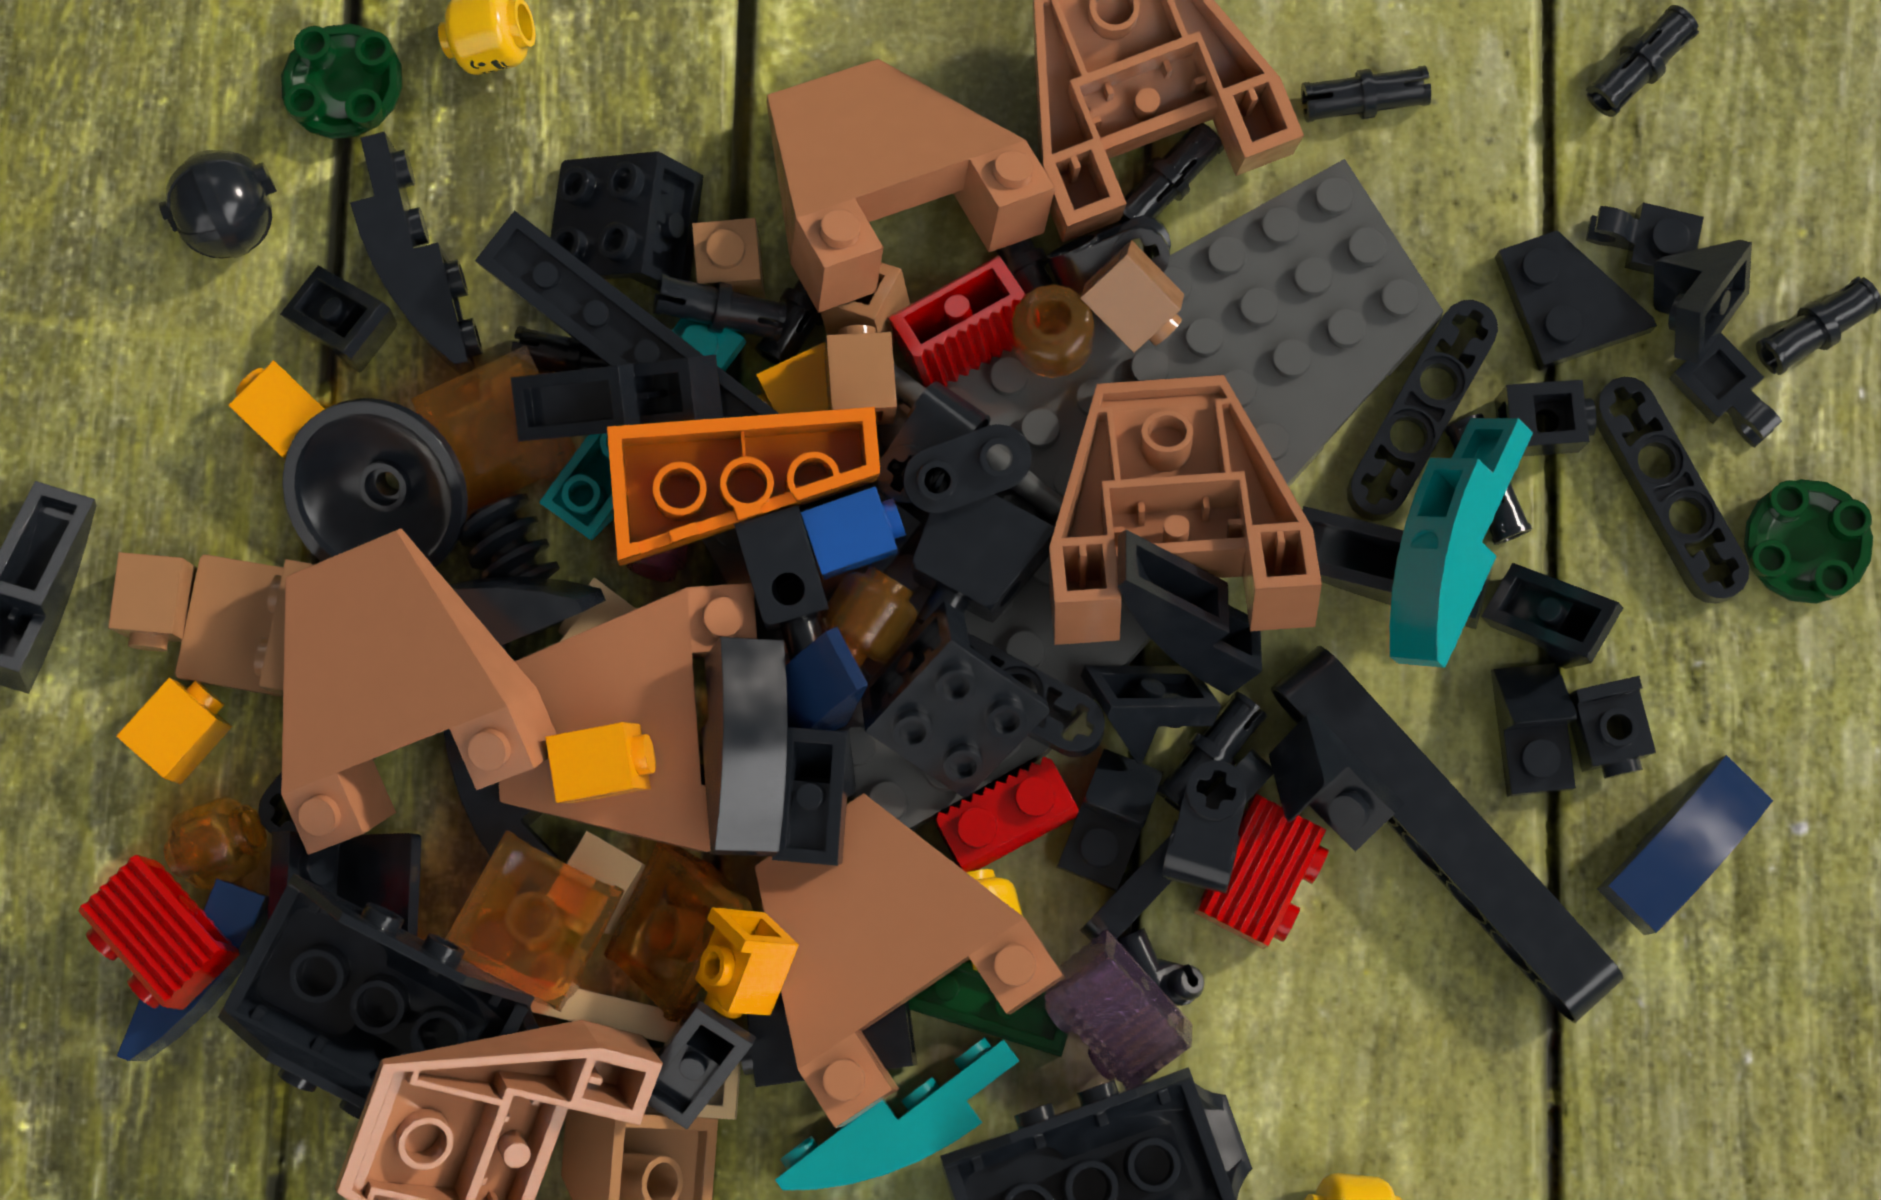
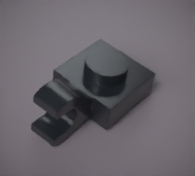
[1586,202,1704,275]
[1669,333,1782,448]

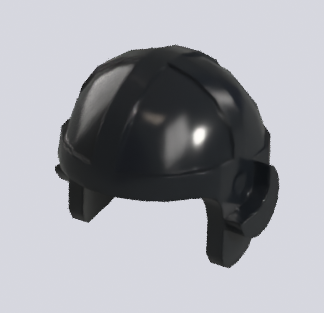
[159,150,277,259]

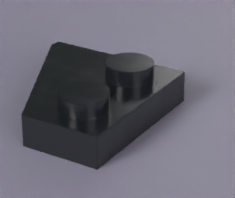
[1495,230,1657,371]

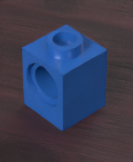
[801,486,906,580]

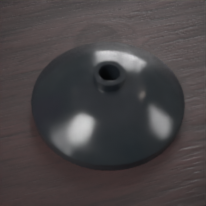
[283,398,468,568]

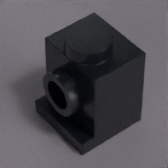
[1495,379,1596,457]
[1569,676,1656,779]

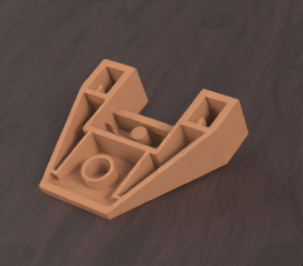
[1033,0,1304,243]
[766,59,1055,313]
[1049,375,1322,645]
[281,528,557,855]
[499,583,757,853]
[754,793,1065,1128]
[335,1020,663,1200]

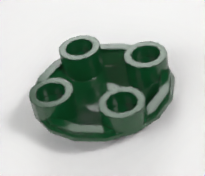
[281,24,403,139]
[1744,479,1873,604]

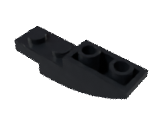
[350,131,483,379]

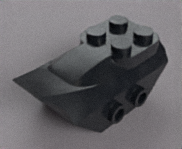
[218,873,539,1119]
[940,1067,1253,1200]

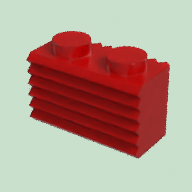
[888,256,1036,388]
[936,756,1079,873]
[1194,794,1329,949]
[78,854,240,1010]

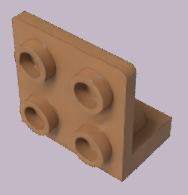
[175,555,312,697]

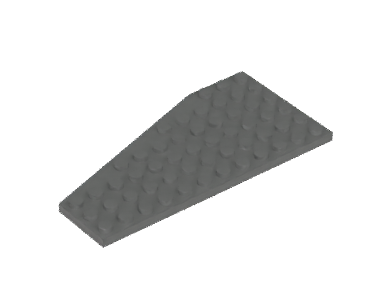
[702,159,1443,831]

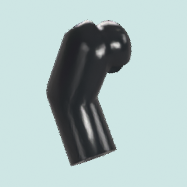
[1116,928,1205,1006]

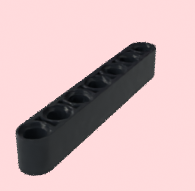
[1271,646,1624,1023]

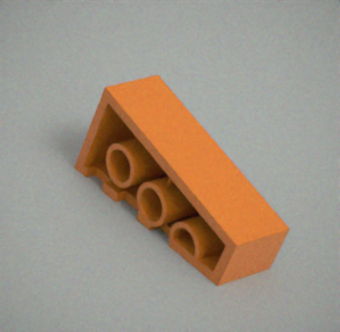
[607,407,880,566]

